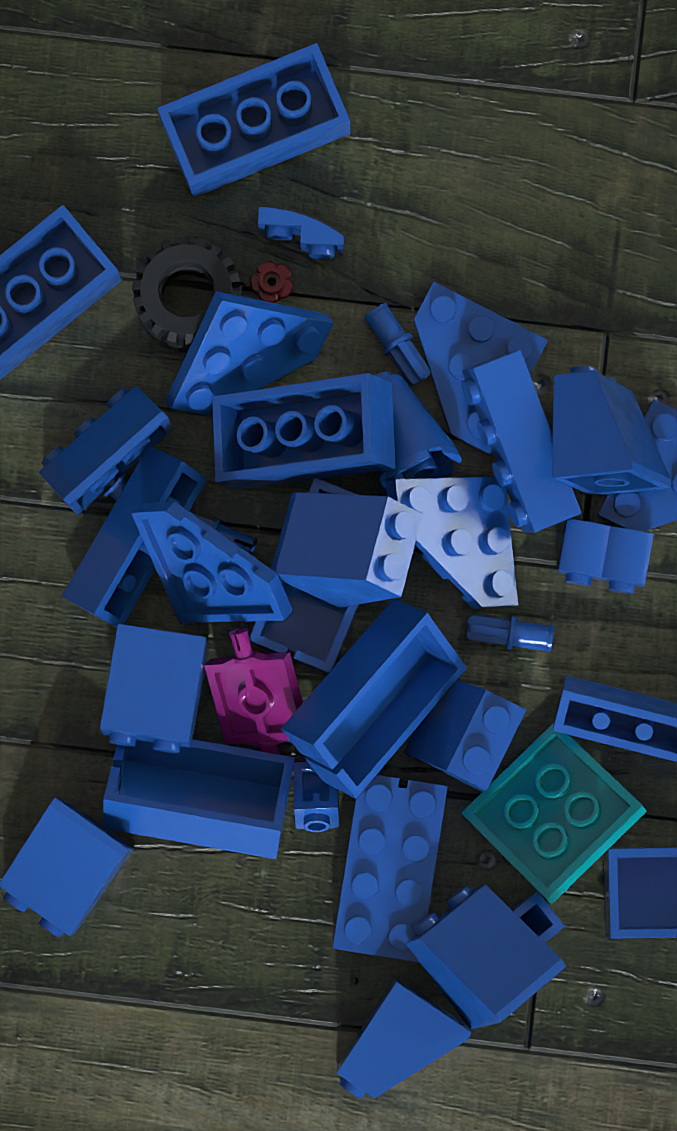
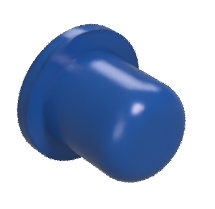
[103,473,127,501]

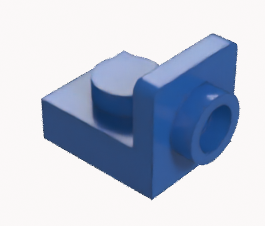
[294,762,339,832]

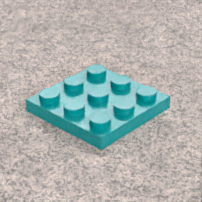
[461,723,647,905]

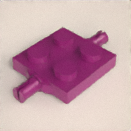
[204,627,303,755]

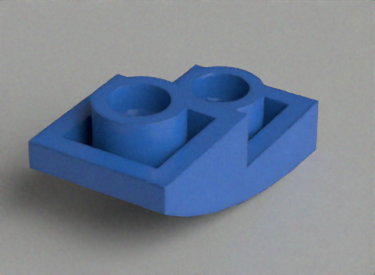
[258,207,344,259]

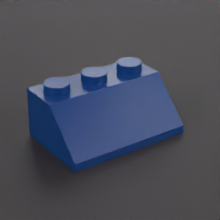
[38,386,173,516]

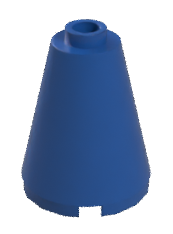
[374,372,462,496]

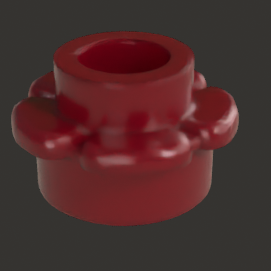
[250,261,293,303]

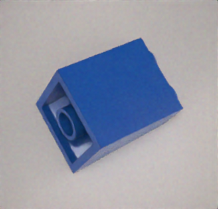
[552,366,671,496]
[271,492,423,608]
[100,624,209,753]
[404,680,526,792]
[0,798,135,938]
[405,884,566,1030]
[337,977,472,1099]

